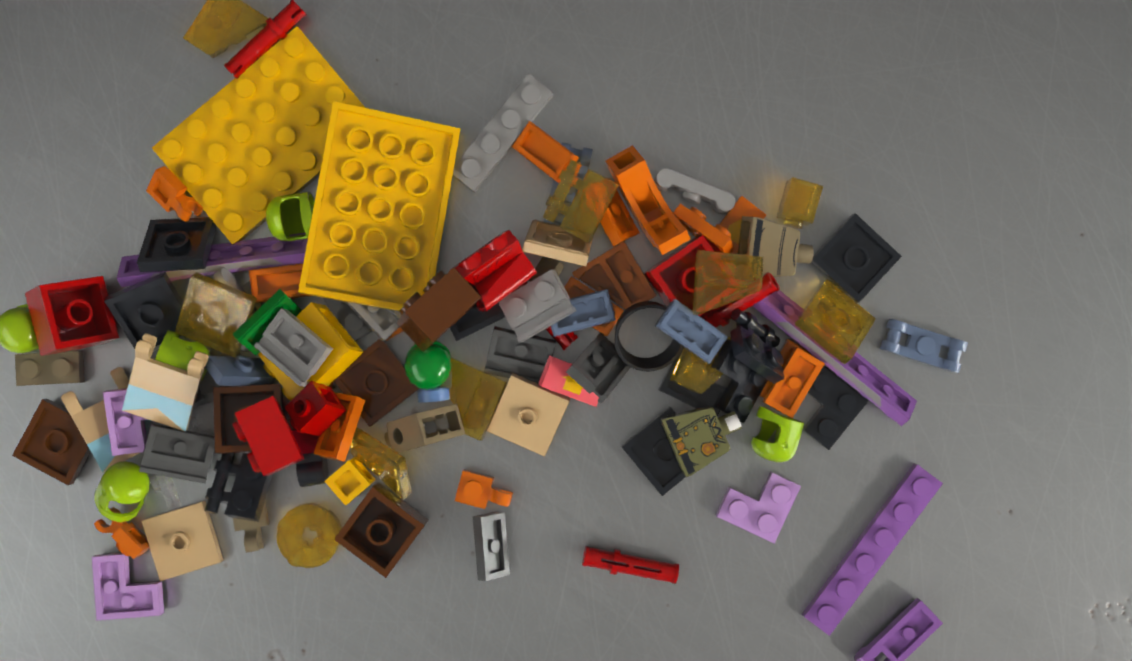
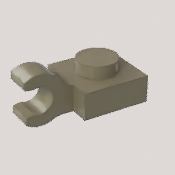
[233,501,269,553]

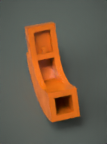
[605,145,690,255]

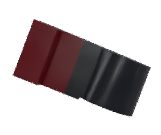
[292,429,329,487]

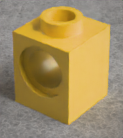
[324,456,376,506]

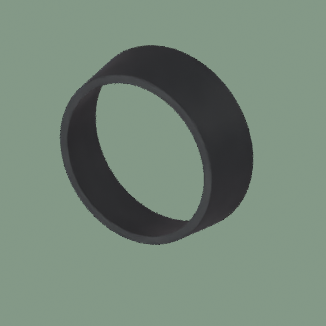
[615,301,683,372]

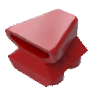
[450,230,537,311]

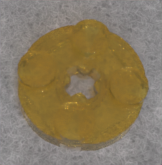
[277,503,342,568]

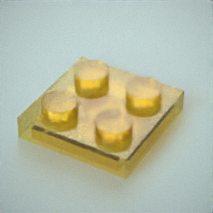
[175,272,257,358]
[794,279,876,365]

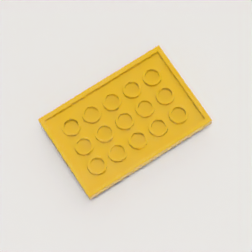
[152,26,365,245]
[298,101,461,311]

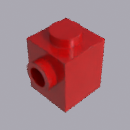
[285,381,346,437]

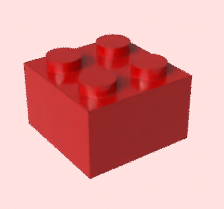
[644,235,739,316]
[25,276,119,356]
[232,396,305,476]

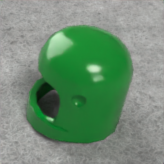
[404,341,452,390]

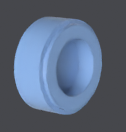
[417,386,450,403]

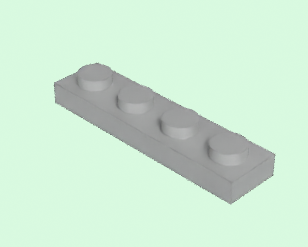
[453,73,553,193]

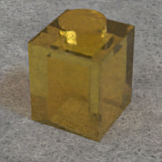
[776,177,823,229]

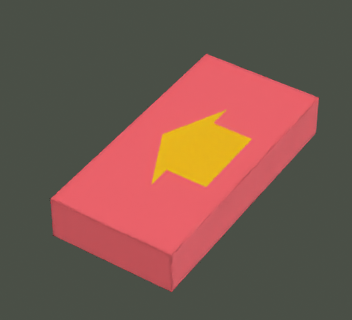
[538,355,599,407]

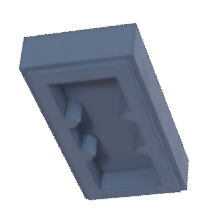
[551,289,616,337]
[655,299,728,364]
[205,356,276,386]

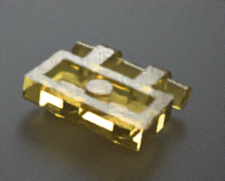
[543,159,619,242]

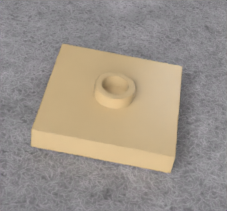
[522,220,593,266]
[487,373,571,457]
[141,501,224,581]

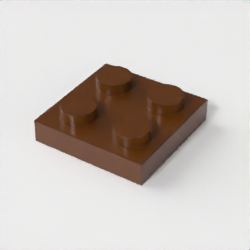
[334,339,420,427]
[12,399,91,485]

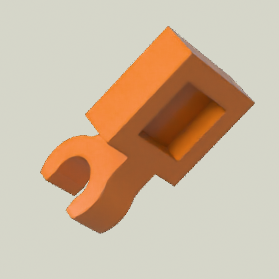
[146,166,203,222]
[455,469,513,509]
[94,507,150,559]

